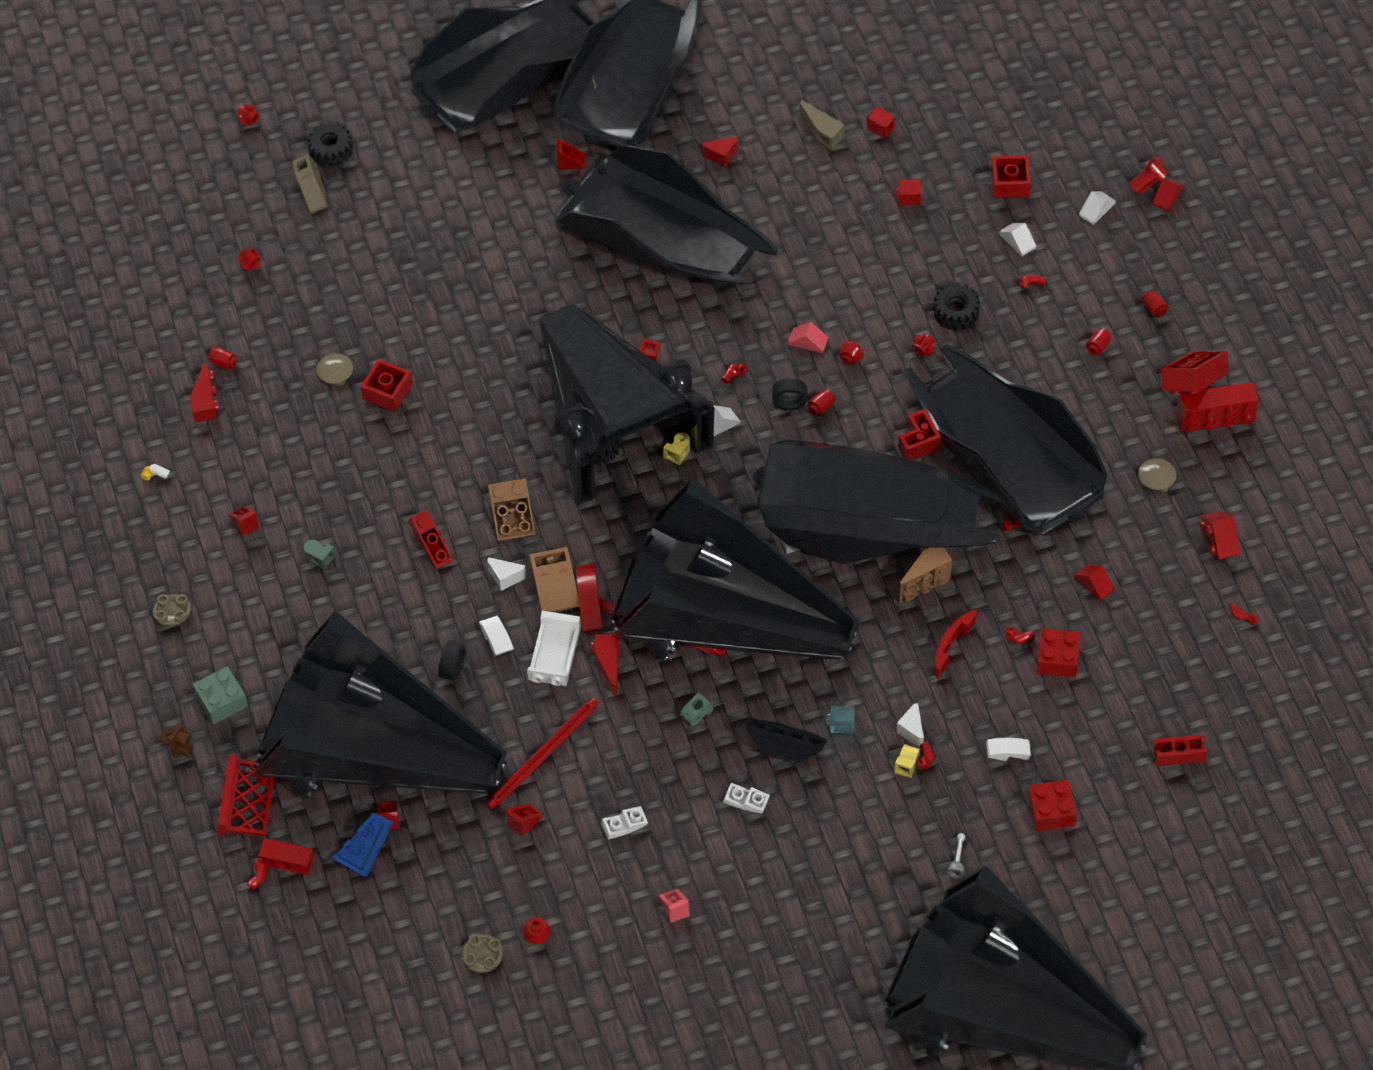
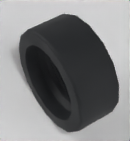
[772,378,808,410]
[438,641,466,680]

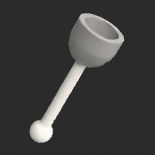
[947,833,965,879]

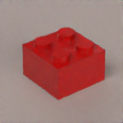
[991,155,1031,198]
[360,359,413,412]
[1037,628,1081,678]
[1028,780,1077,832]

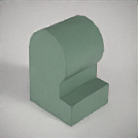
[304,540,336,570]
[680,692,714,726]

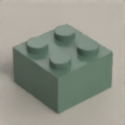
[193,666,248,725]

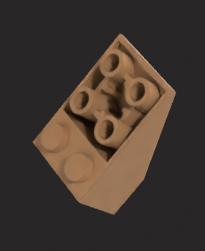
[488,478,536,541]
[529,547,580,612]
[899,547,952,604]

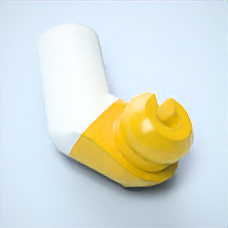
[141,464,170,481]

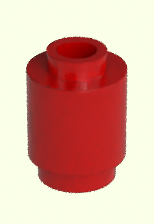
[1142,290,1168,318]
[1086,328,1111,356]
[208,347,237,371]
[808,389,835,416]

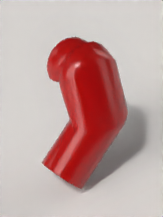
[1019,274,1047,288]
[721,363,747,384]
[1005,627,1035,644]
[917,742,935,770]
[247,859,268,890]

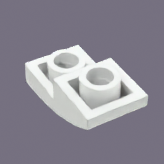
[479,616,514,656]
[986,738,1031,761]
[723,783,770,813]
[601,806,648,839]

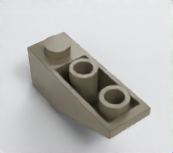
[800,100,845,150]
[292,154,328,214]

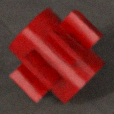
[237,104,259,126]
[238,248,261,271]
[913,334,935,356]

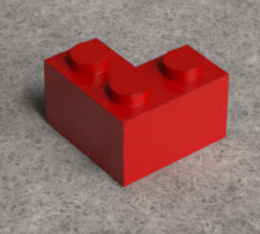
[898,409,941,460]
[1199,510,1241,559]

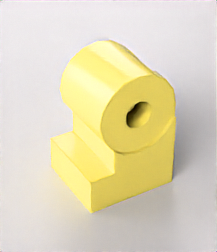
[663,433,690,465]
[895,744,920,778]

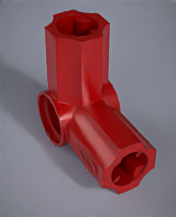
[1130,157,1168,195]

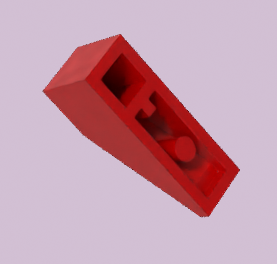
[591,634,620,695]

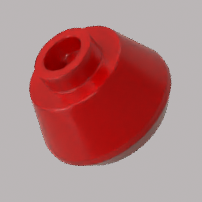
[839,341,864,365]
[523,917,551,944]

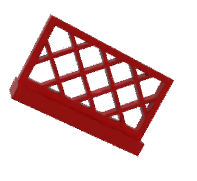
[217,755,275,837]

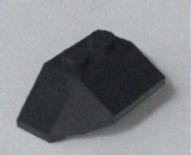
[746,718,828,763]

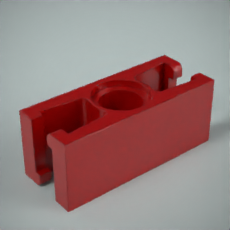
[1153,734,1207,766]
[258,838,315,875]

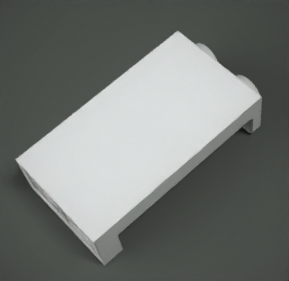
[527,611,581,686]

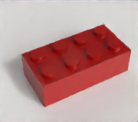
[1161,351,1229,394]
[1176,382,1259,432]

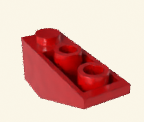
[190,364,219,423]
[408,509,454,569]

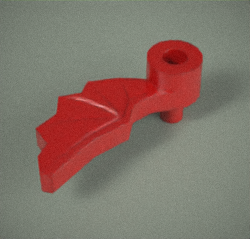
[1003,519,1022,532]
[1231,603,1258,625]

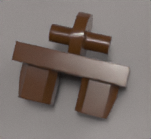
[161,723,194,758]

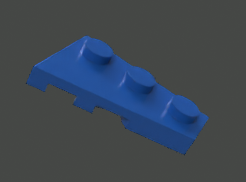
[332,813,393,876]

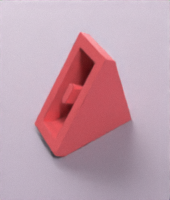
[788,322,829,353]
[659,889,689,923]

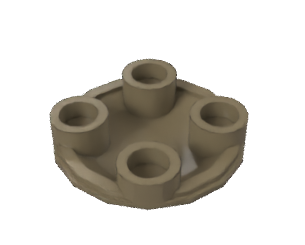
[316,353,353,386]
[1138,458,1177,492]
[153,594,191,626]
[462,934,503,973]

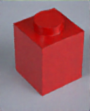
[866,107,895,139]
[895,180,922,206]

